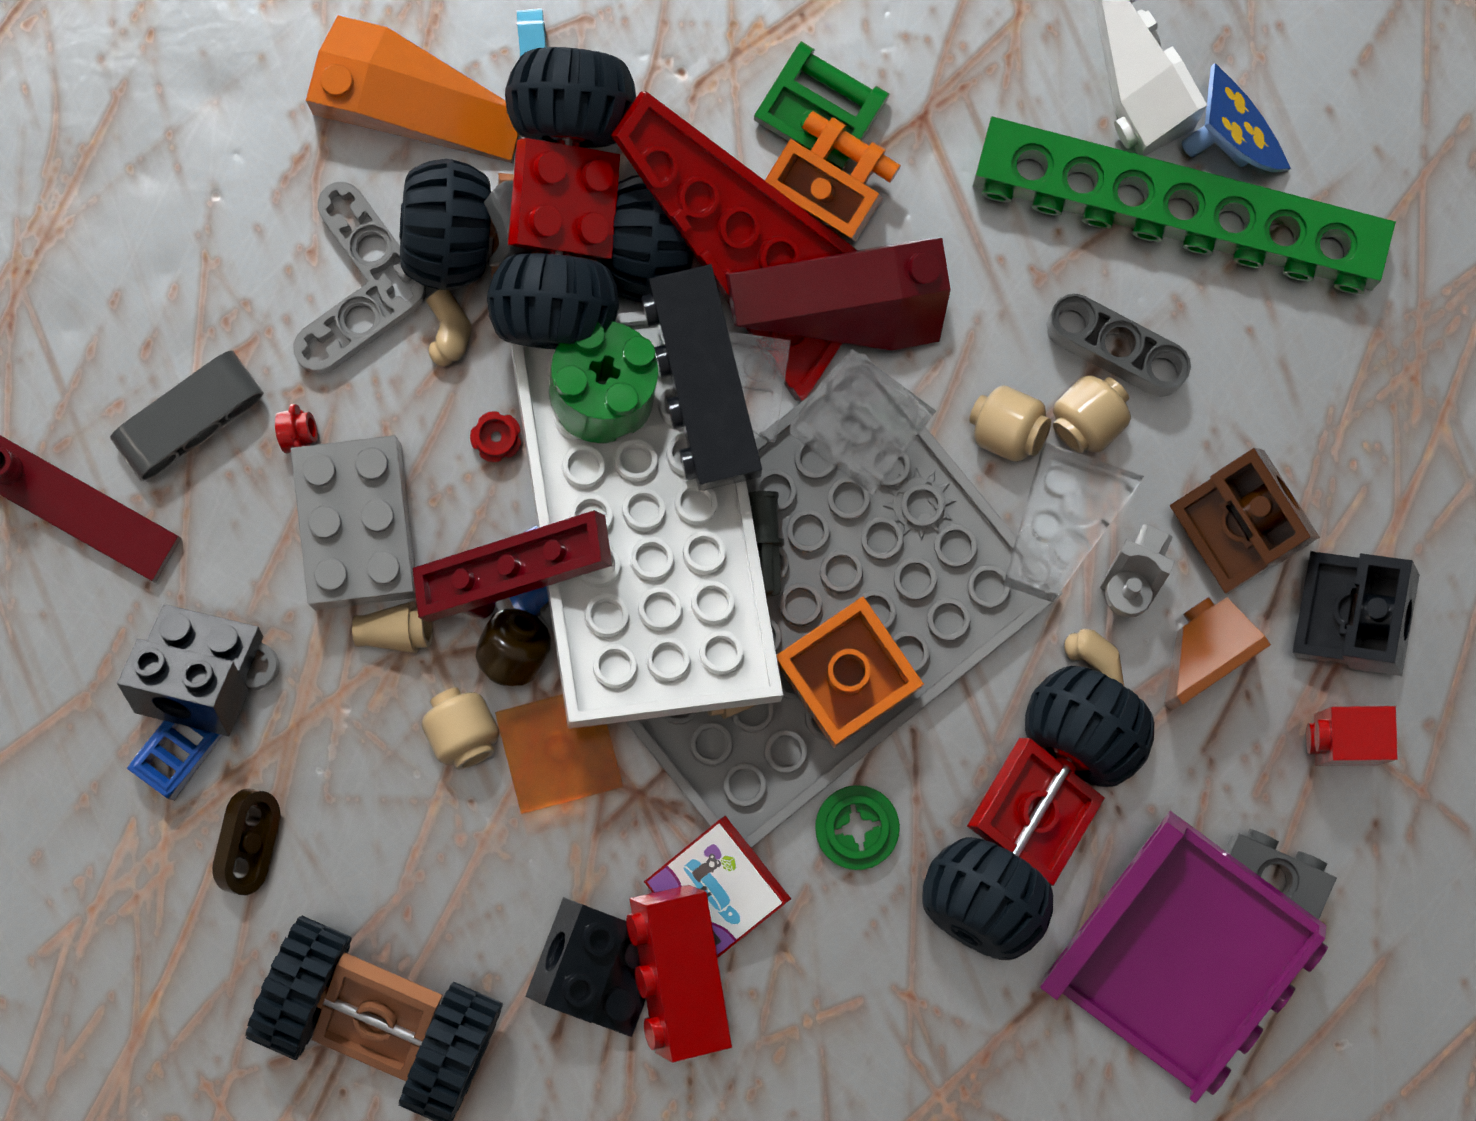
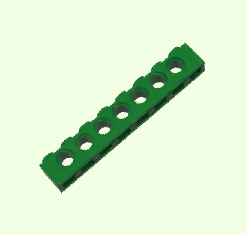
[972,116,1396,294]

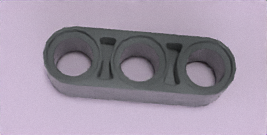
[1047,294,1191,397]
[110,350,264,481]

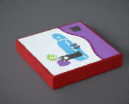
[644,816,791,958]

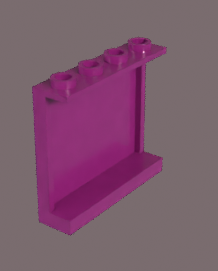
[1040,810,1328,1104]

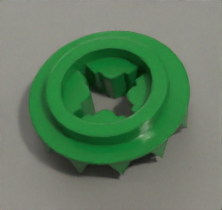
[815,785,900,870]

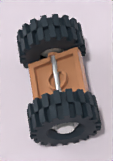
[245,915,503,1121]

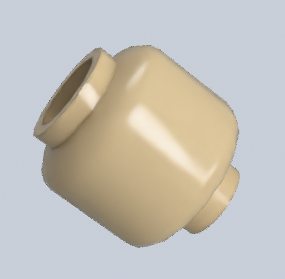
[1053,376,1131,453]
[969,385,1051,462]
[421,687,500,770]

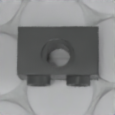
[1225,829,1337,920]

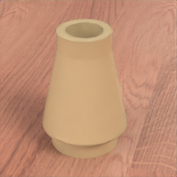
[352,601,433,653]

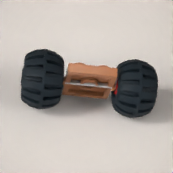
[399,159,693,303]

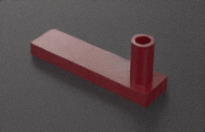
[0,435,182,583]
[413,510,612,622]

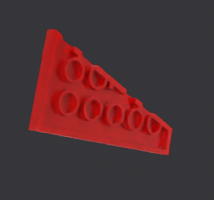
[611,91,857,402]

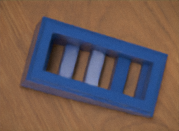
[127,721,222,800]

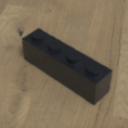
[641,264,762,492]

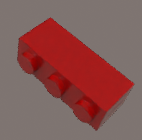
[626,885,732,1063]

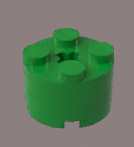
[549,322,658,444]

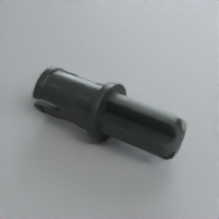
[748,491,784,597]

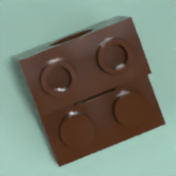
[1169,448,1320,594]

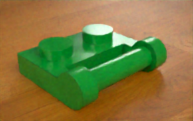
[754,41,890,171]

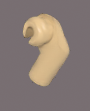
[426,290,471,366]

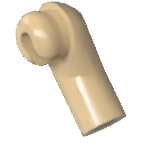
[1064,629,1124,686]

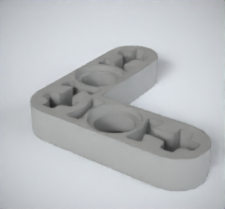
[293,182,426,374]

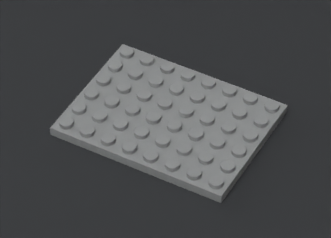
[539,352,1063,848]

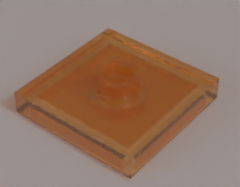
[495,694,624,815]

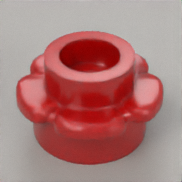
[275,404,318,453]
[470,411,521,463]

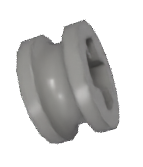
[244,643,280,690]

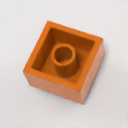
[776,596,924,748]

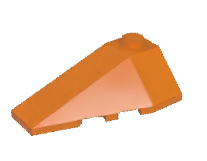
[306,15,519,163]

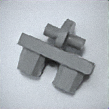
[1100,524,1175,618]

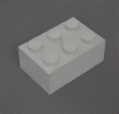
[291,435,416,610]

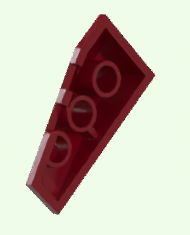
[725,238,951,351]

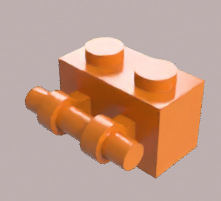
[765,111,901,242]

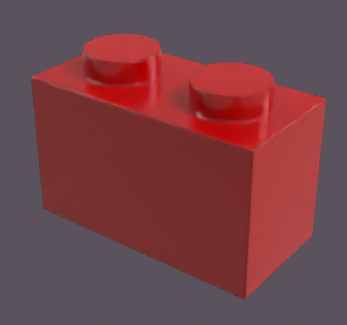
[1306,706,1398,766]

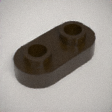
[212,789,281,895]

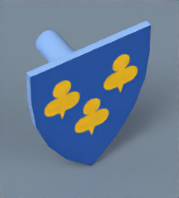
[1182,63,1291,172]

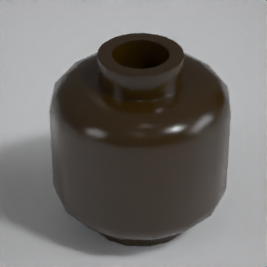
[475,609,551,686]

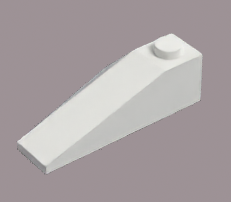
[1094,0,1207,156]

